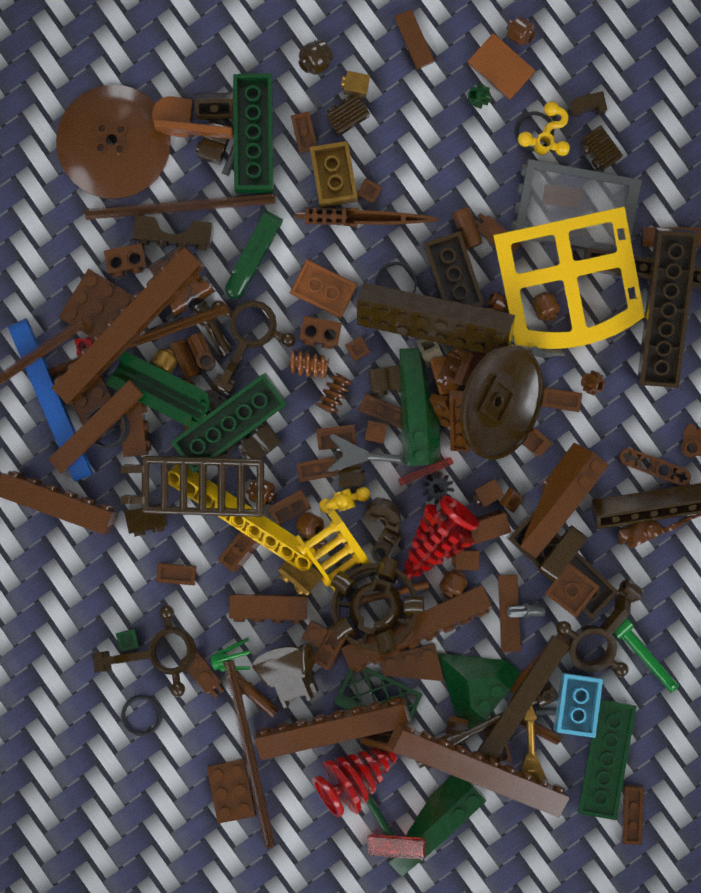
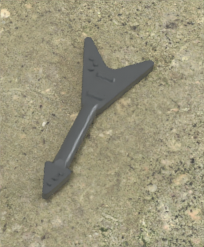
[327,434,406,472]

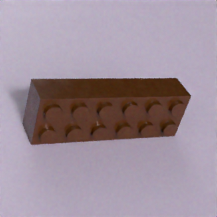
[0,471,118,535]

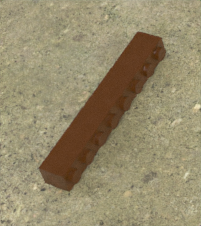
[341,585,492,673]
[254,697,411,760]

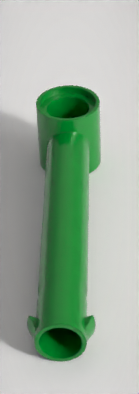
[613,618,679,693]

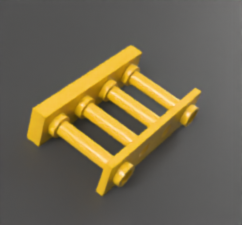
[296,510,371,591]

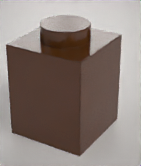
[365,421,387,444]
[472,479,504,507]
[451,550,479,570]
[302,619,328,647]

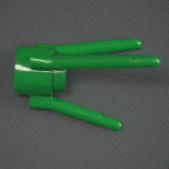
[211,638,251,672]

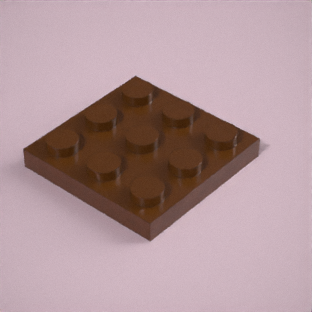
[59,269,134,339]

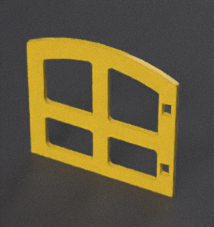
[493,206,645,349]

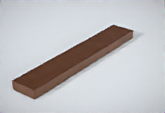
[48,380,144,474]

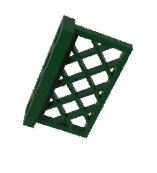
[333,667,423,732]

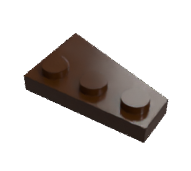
[380,643,444,681]

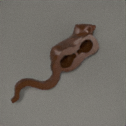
[618,513,701,549]

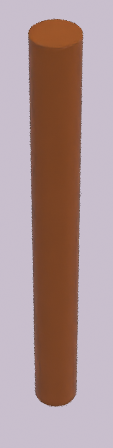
[359,581,429,605]

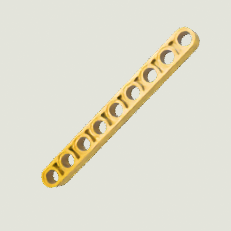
[168,464,316,571]

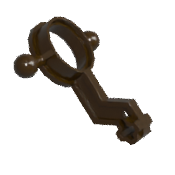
[211,300,295,396]
[556,578,644,677]
[92,605,196,697]

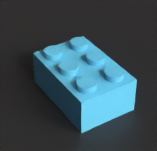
[553,672,603,738]

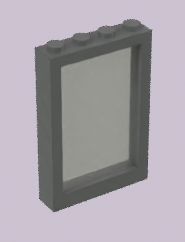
[510,159,642,252]

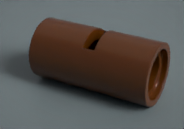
[451,207,483,250]

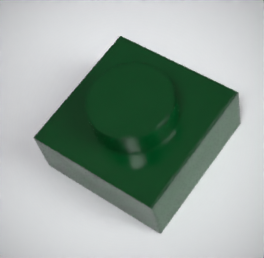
[116,628,140,652]

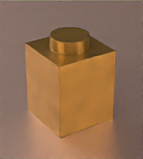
[341,71,370,99]

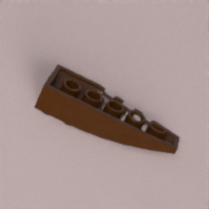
[520,443,609,558]

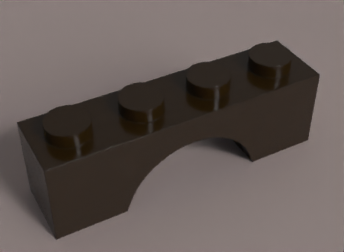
[133,215,214,251]

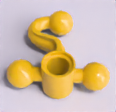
[518,101,570,156]
[319,487,370,513]

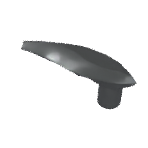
[530,347,565,358]

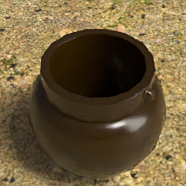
[298,39,333,75]

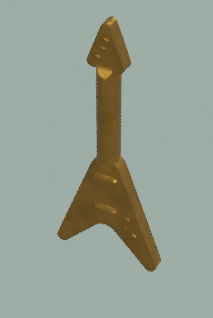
[519,706,548,781]

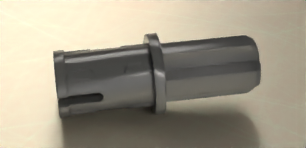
[506,603,545,619]

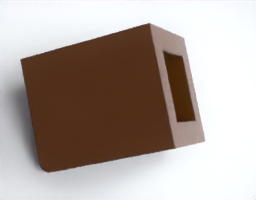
[522,428,552,458]

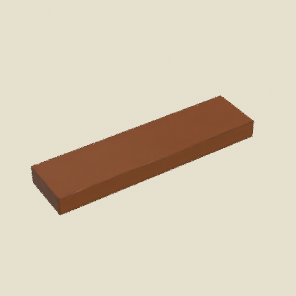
[154,119,233,139]

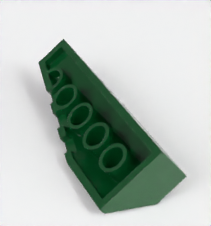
[399,348,441,466]
[389,775,487,876]

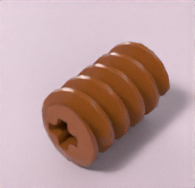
[288,350,330,380]

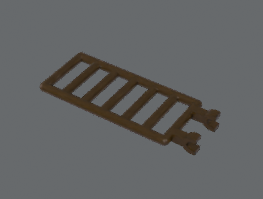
[121,456,264,517]

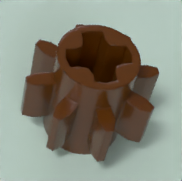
[581,370,605,396]

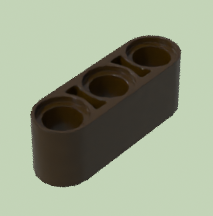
[538,525,588,582]

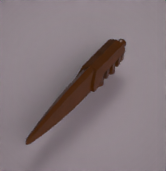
[296,207,439,227]

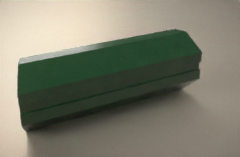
[106,351,210,428]

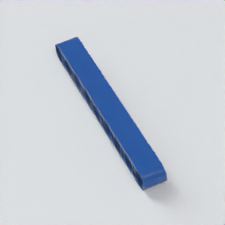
[8,318,93,482]

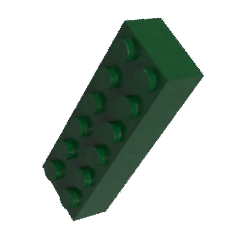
[233,73,274,194]
[171,373,289,473]

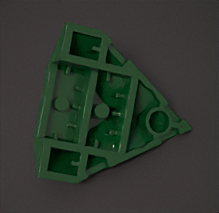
[437,653,520,729]

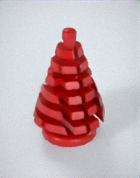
[402,495,479,580]
[312,748,398,818]

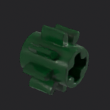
[468,83,491,109]

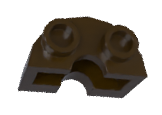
[363,497,401,533]

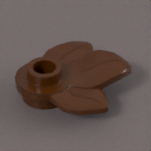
[681,423,701,457]

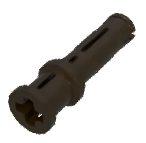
[191,301,232,357]

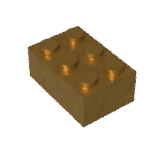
[310,141,358,207]

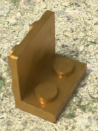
[278,561,323,596]

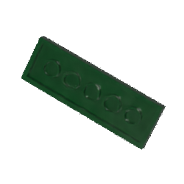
[577,699,637,820]

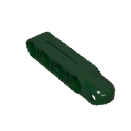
[225,210,283,299]

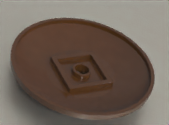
[56,85,171,199]

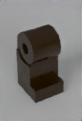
[568,91,608,117]

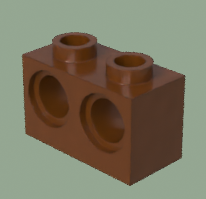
[104,243,148,278]
[300,316,342,350]

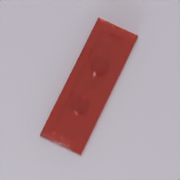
[398,457,454,487]
[367,834,426,860]

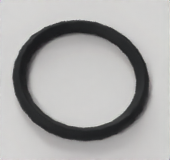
[514,111,554,151]
[121,695,162,736]

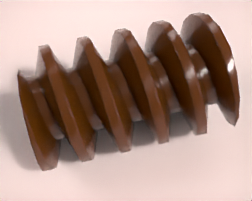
[315,373,354,415]

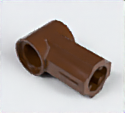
[187,332,216,372]

